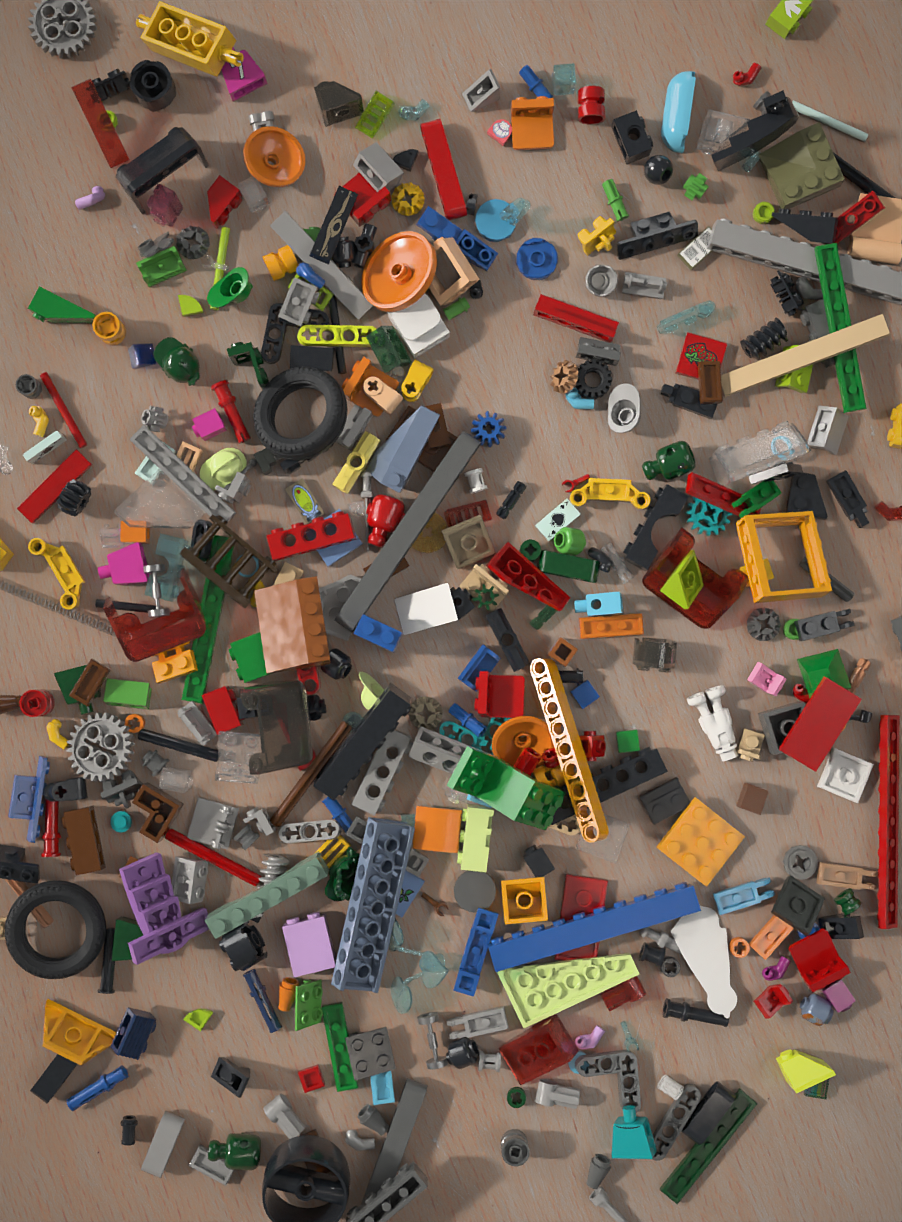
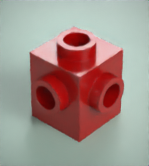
[579,731,606,761]

